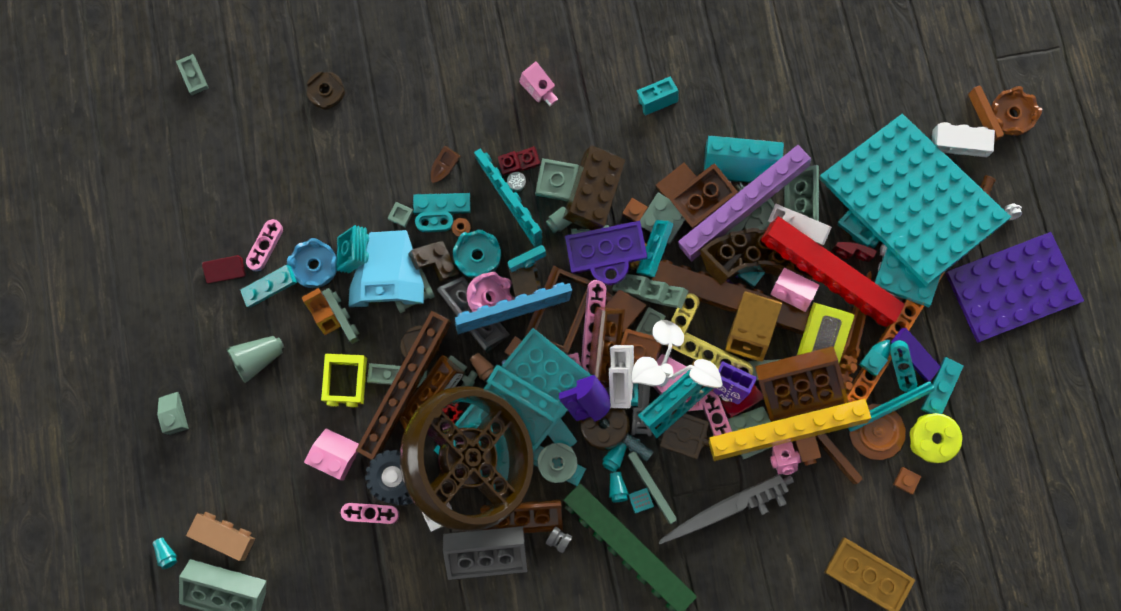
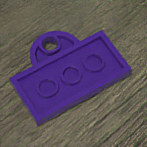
[565,221,648,285]

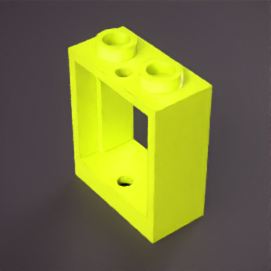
[321,354,367,407]

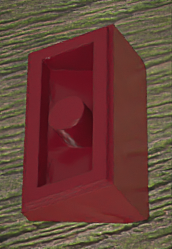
[202,255,245,284]
[721,385,764,419]

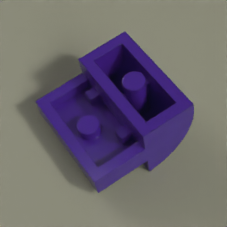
[559,375,611,421]

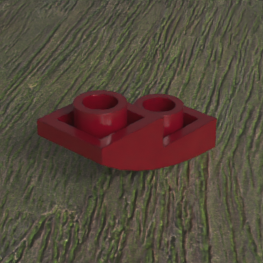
[498,146,541,175]
[832,242,877,262]

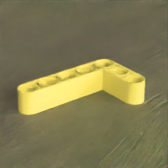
[667,293,753,375]

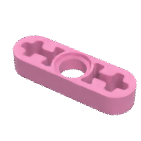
[246,219,283,271]
[702,391,732,436]
[341,503,399,524]

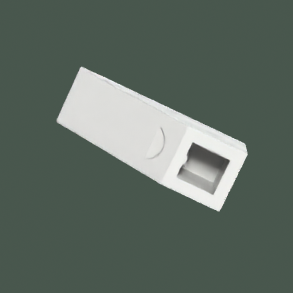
[768,204,832,245]

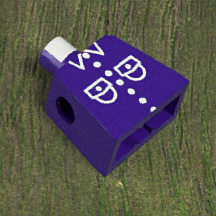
[713,361,757,404]

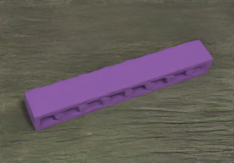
[678,145,811,262]

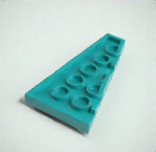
[474,148,543,248]

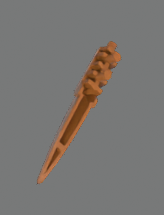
[839,271,871,396]

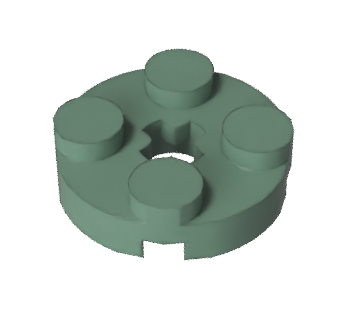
[538,443,577,483]

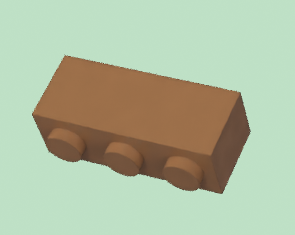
[186,512,255,561]

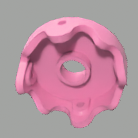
[467,272,515,312]

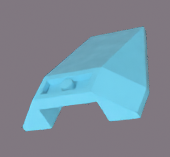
[349,230,424,307]

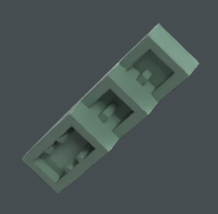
[612,274,688,309]

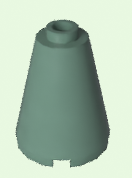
[226,336,284,383]

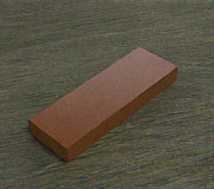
[968,85,1004,142]

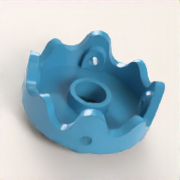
[287,238,337,288]

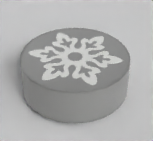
[507,172,526,192]

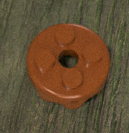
[991,86,1042,136]

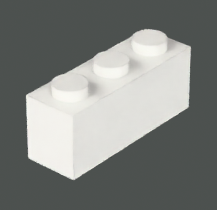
[932,122,995,157]

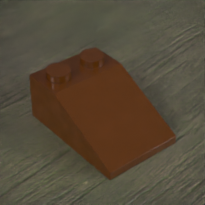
[669,163,738,229]

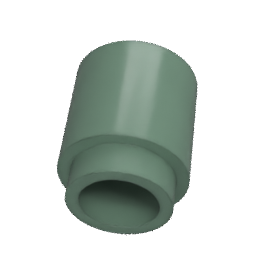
[546,206,572,233]

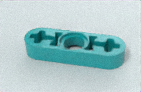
[890,340,917,392]

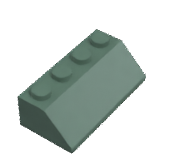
[179,559,266,611]

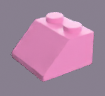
[304,429,359,481]

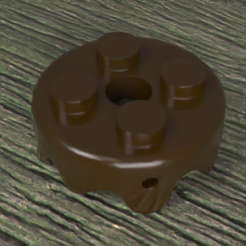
[580,408,630,452]

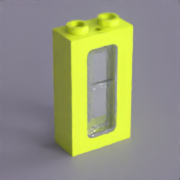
[797,302,855,363]

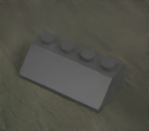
[443,526,527,580]

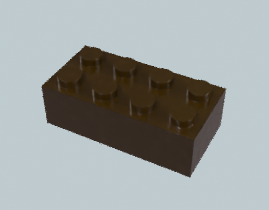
[563,145,625,230]

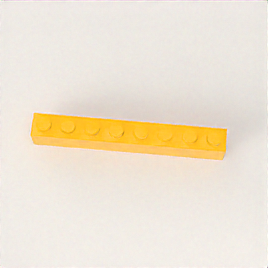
[709,399,871,461]

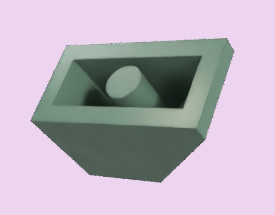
[157,392,189,435]

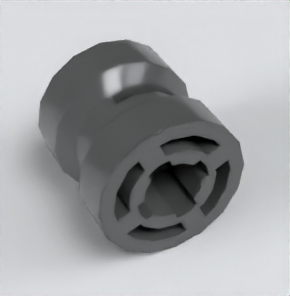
[545,526,572,554]

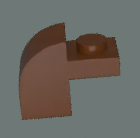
[302,288,341,335]

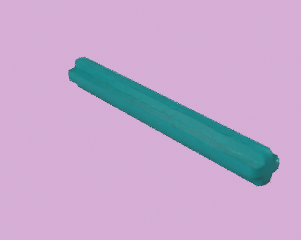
[848,382,935,432]

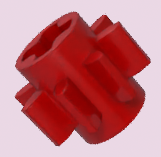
[442,404,464,424]

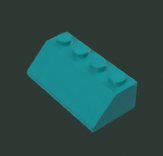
[704,136,784,183]

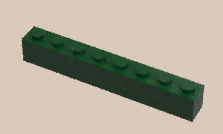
[563,484,697,611]

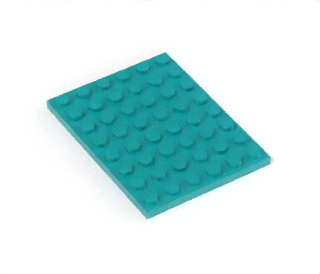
[819,114,1011,286]

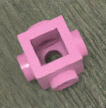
[770,442,801,475]

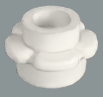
[1005,204,1022,220]

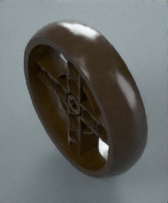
[400,386,533,532]

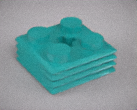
[336,225,369,273]

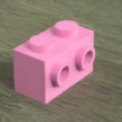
[770,268,819,312]

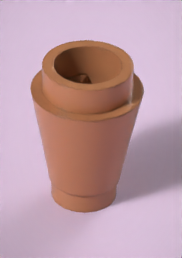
[470,353,495,382]

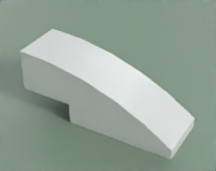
[609,345,634,408]

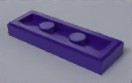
[891,328,941,382]

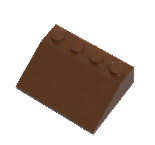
[755,346,848,422]

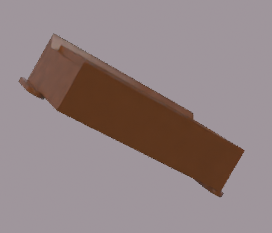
[525,265,596,355]

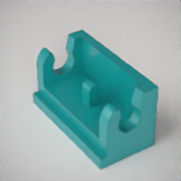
[637,76,678,116]

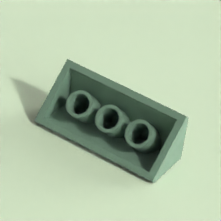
[784,165,819,221]

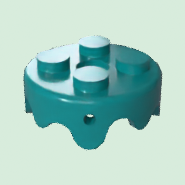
[453,230,501,278]

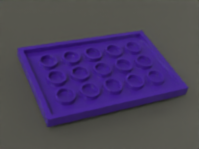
[945,232,1084,343]

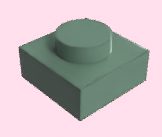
[388,202,414,228]

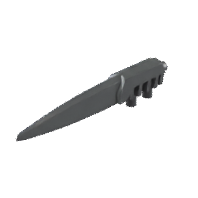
[659,475,794,544]

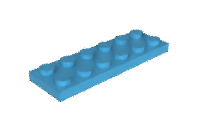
[455,283,572,334]

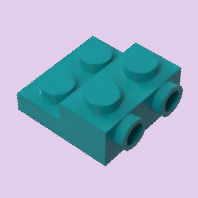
[837,210,880,248]

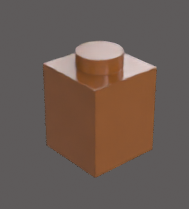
[792,436,821,466]

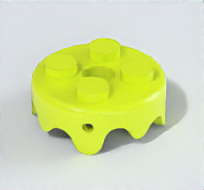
[910,414,962,463]

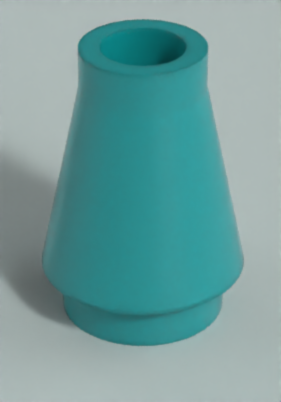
[602,444,627,472]
[609,472,629,503]
[152,538,177,569]

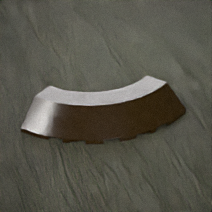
[700,228,813,285]

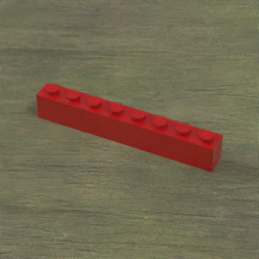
[761,216,905,327]

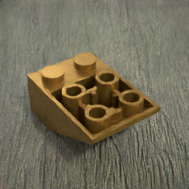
[725,291,782,362]

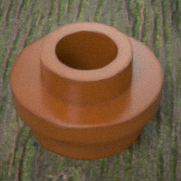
[452,218,471,237]

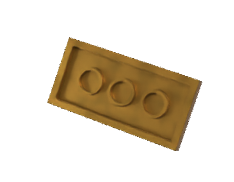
[824,538,915,611]

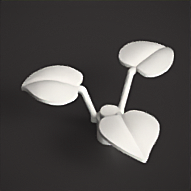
[631,320,722,388]

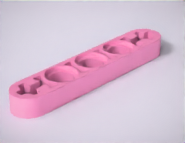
[581,280,606,372]

